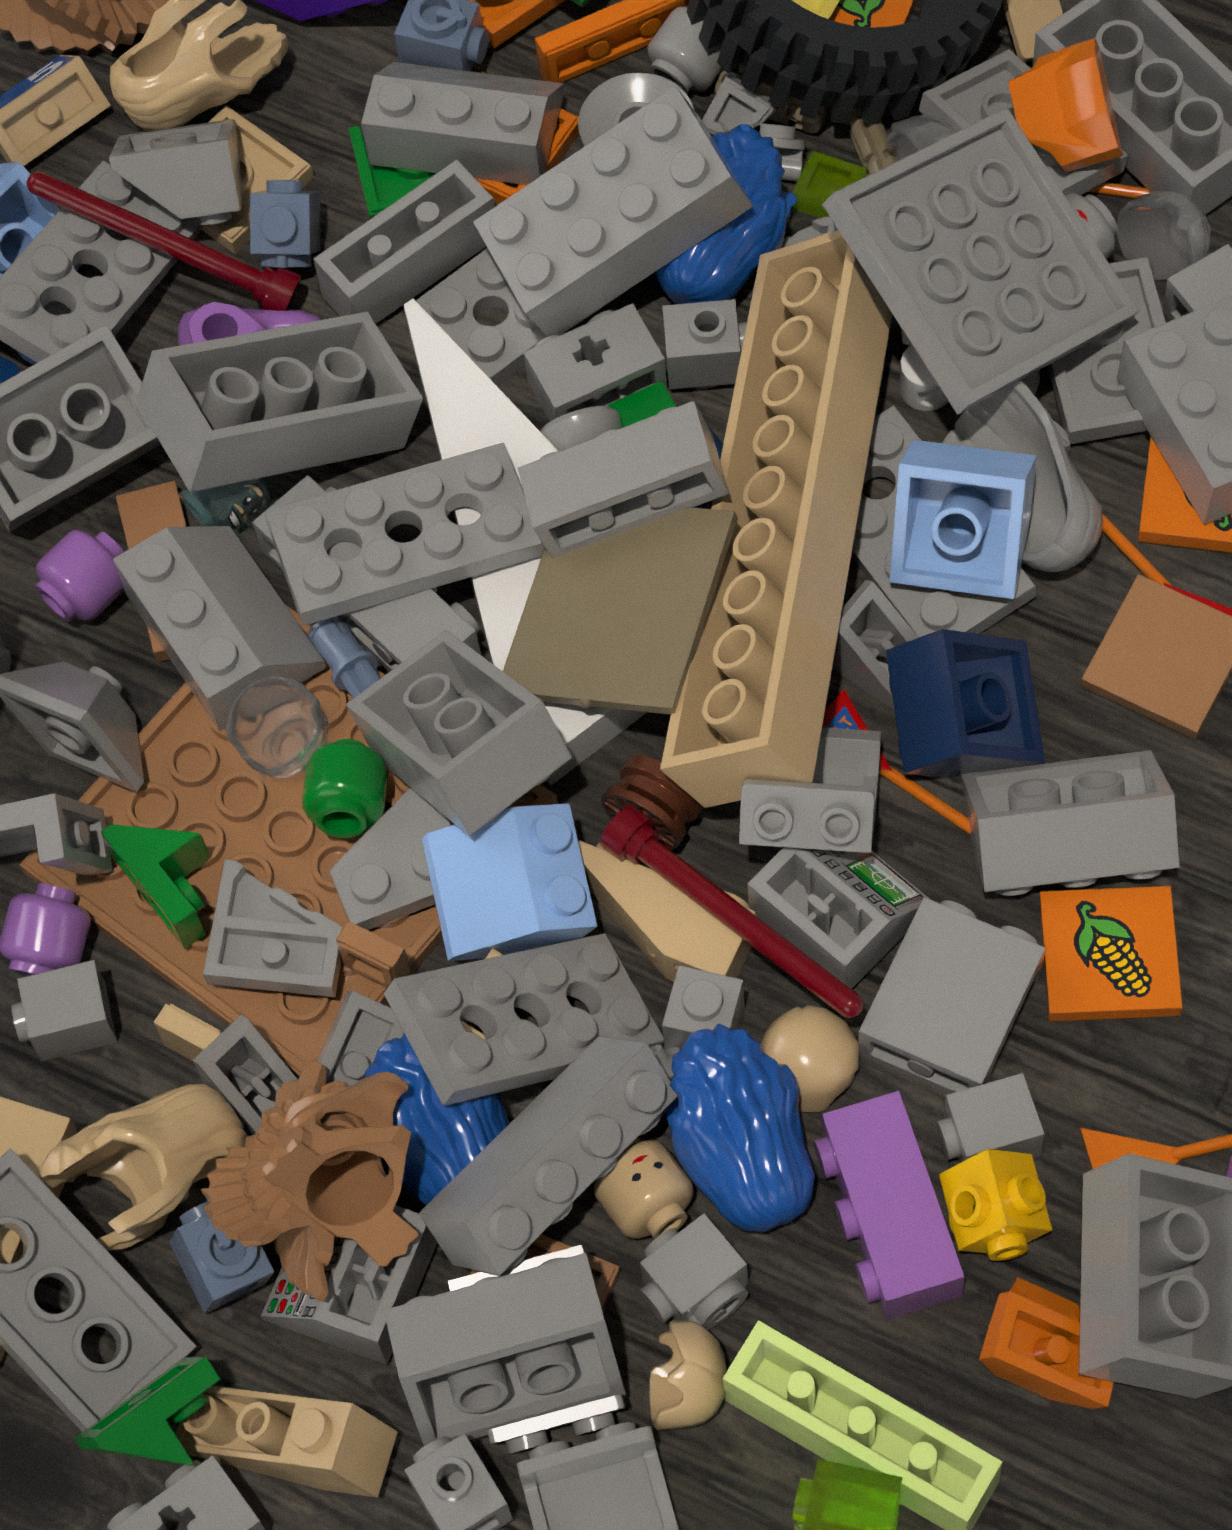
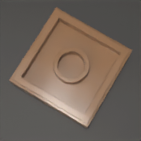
[1081,574,1232,740]

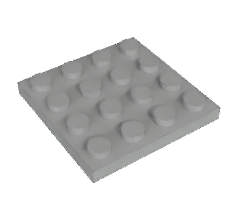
[822,108,1140,415]

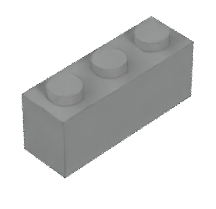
[313,160,495,324]
[518,401,729,558]

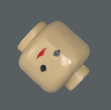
[593,1138,694,1239]

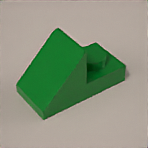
[101,824,210,949]
[75,1356,220,1466]

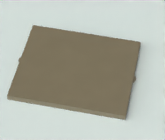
[503,508,738,715]

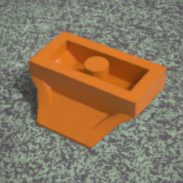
[1008,38,1123,173]
[979,1277,1114,1409]

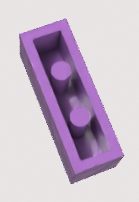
[813,1091,965,1320]

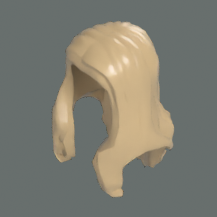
[109,0,289,131]
[39,1084,248,1251]

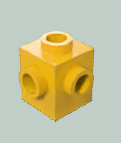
[939,1149,1052,1261]

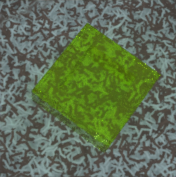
[791,151,867,218]

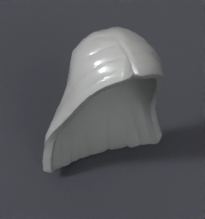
[942,380,1103,572]

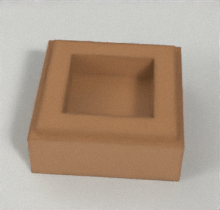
[336,920,411,988]

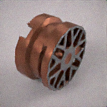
[601,755,703,851]

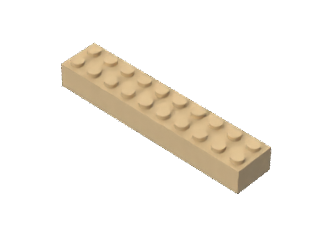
[660,230,892,808]

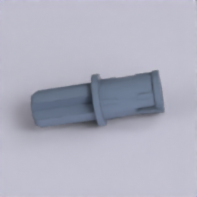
[308,615,381,699]

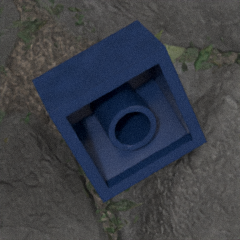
[886,629,1045,778]

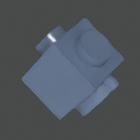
[394,0,489,72]
[250,180,321,268]
[169,1201,274,1314]

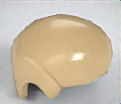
[760,1005,860,1112]
[650,1319,727,1430]

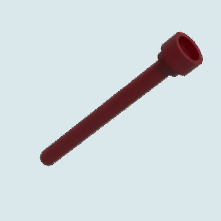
[26,171,302,311]
[600,804,863,1018]

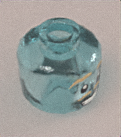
[178,477,270,531]

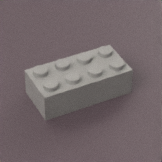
[1033,0,1232,227]
[473,85,754,337]
[137,312,423,492]

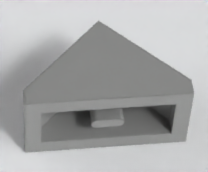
[832,580,919,710]
[193,1015,298,1135]

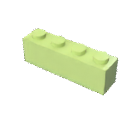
[722,1320,1003,1530]

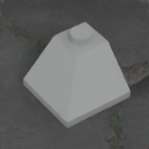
[109,119,243,225]
[0,661,144,792]

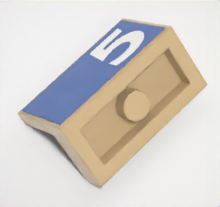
[0,55,111,166]

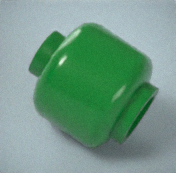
[302,739,388,838]

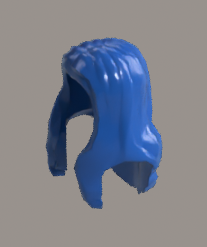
[655,124,797,304]
[663,1024,815,1233]
[365,1033,509,1205]

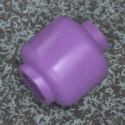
[34,530,124,622]
[0,883,91,976]

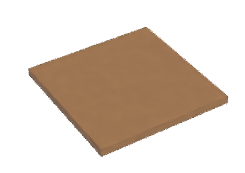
[20,605,558,1080]

